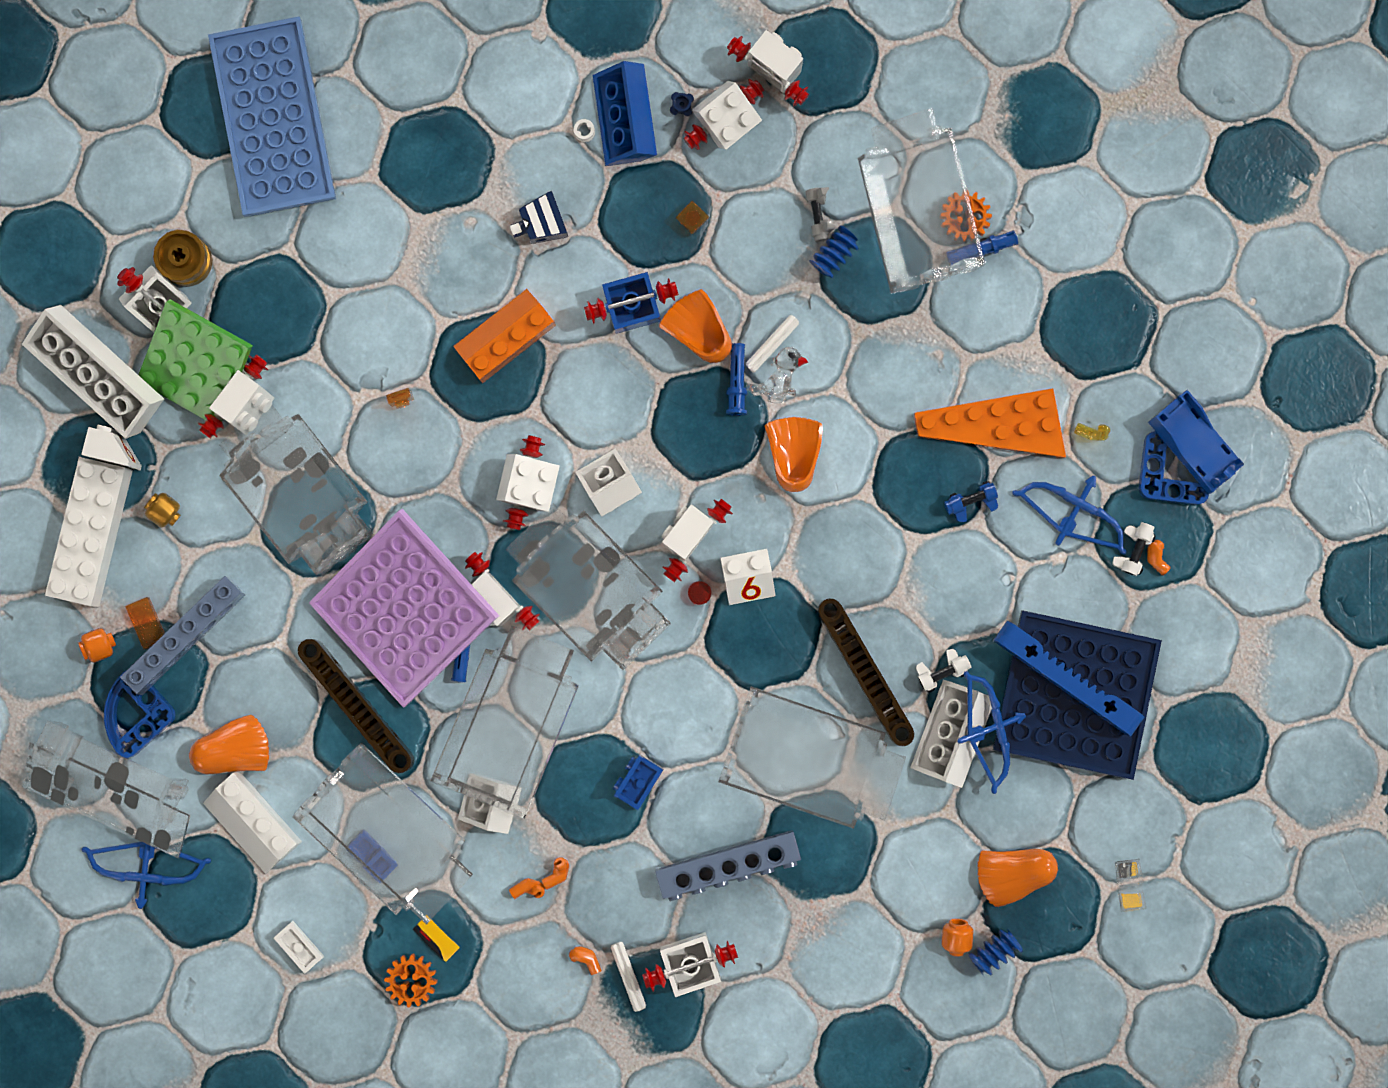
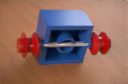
[584,272,679,334]

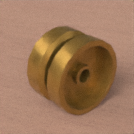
[153,230,213,287]

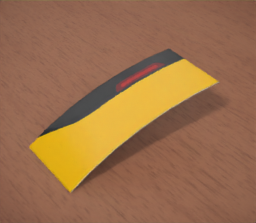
[413,915,460,962]

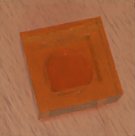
[676,201,709,235]
[386,388,414,409]

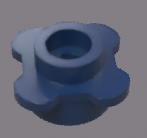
[670,92,694,117]

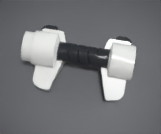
[1112,522,1156,576]
[916,649,972,692]

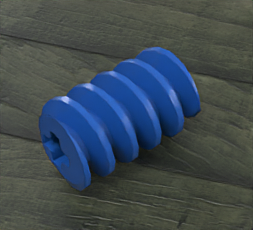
[809,225,859,278]
[968,929,1023,976]

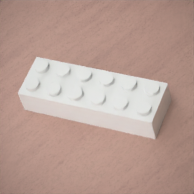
[22,305,164,439]
[45,457,133,607]

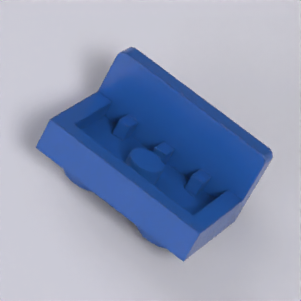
[613,754,664,810]

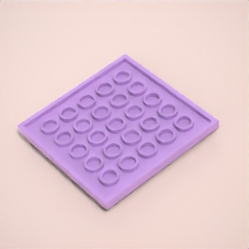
[309,509,499,708]

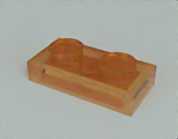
[125,597,165,650]

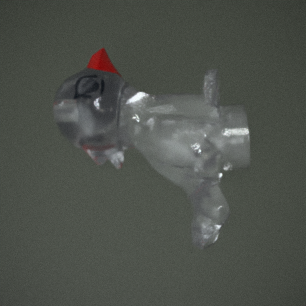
[746,347,808,403]

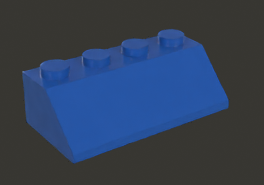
[592,61,657,166]

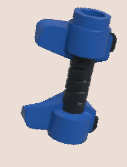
[944,481,998,522]

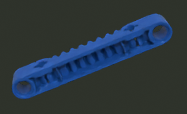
[993,621,1144,737]

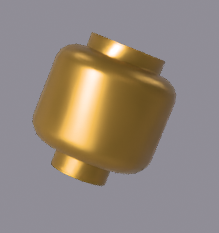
[144,493,181,527]

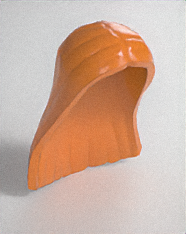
[659,289,732,363]
[765,417,823,492]
[189,715,269,774]
[978,849,1058,907]

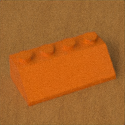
[453,289,556,383]

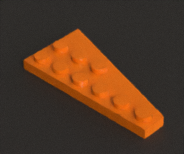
[914,388,1066,458]

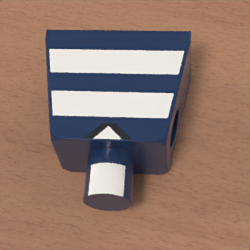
[510,191,568,244]

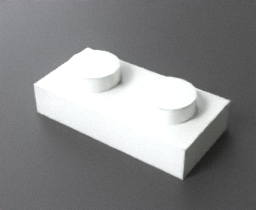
[274,921,324,974]

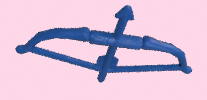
[1012,476,1127,555]
[957,671,1026,794]
[82,829,211,909]

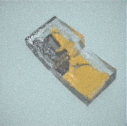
[1115,859,1147,912]

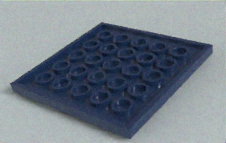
[992,610,1162,780]

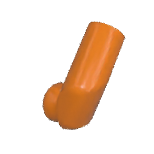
[509,878,545,899]
[569,946,602,975]

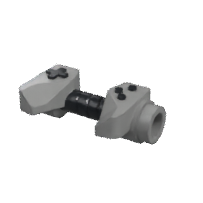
[805,187,835,242]

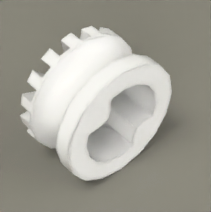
[574,119,595,142]

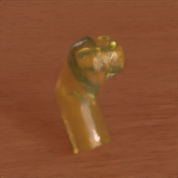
[1074,423,1111,441]

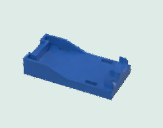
[1148,390,1244,494]

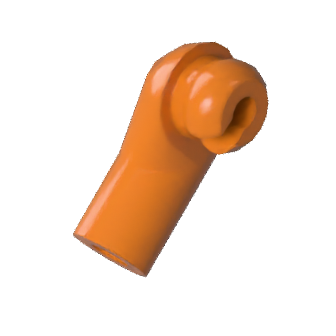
[1147,540,1171,576]
[541,857,569,890]

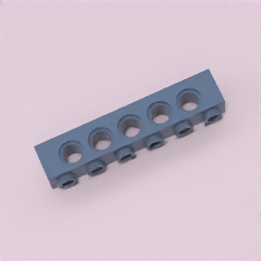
[120,576,246,695]
[655,830,801,901]

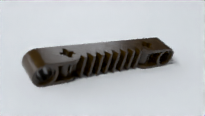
[818,598,915,746]
[297,639,414,773]

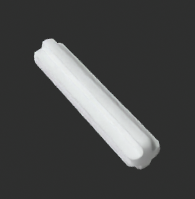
[746,315,799,373]
[611,942,646,1012]

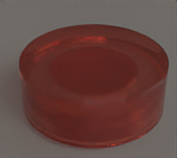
[688,581,711,605]

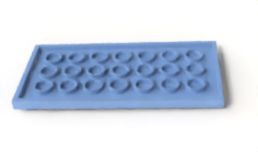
[208,16,336,217]

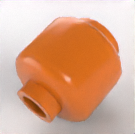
[78,628,116,663]
[942,919,974,956]

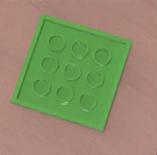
[138,299,253,422]

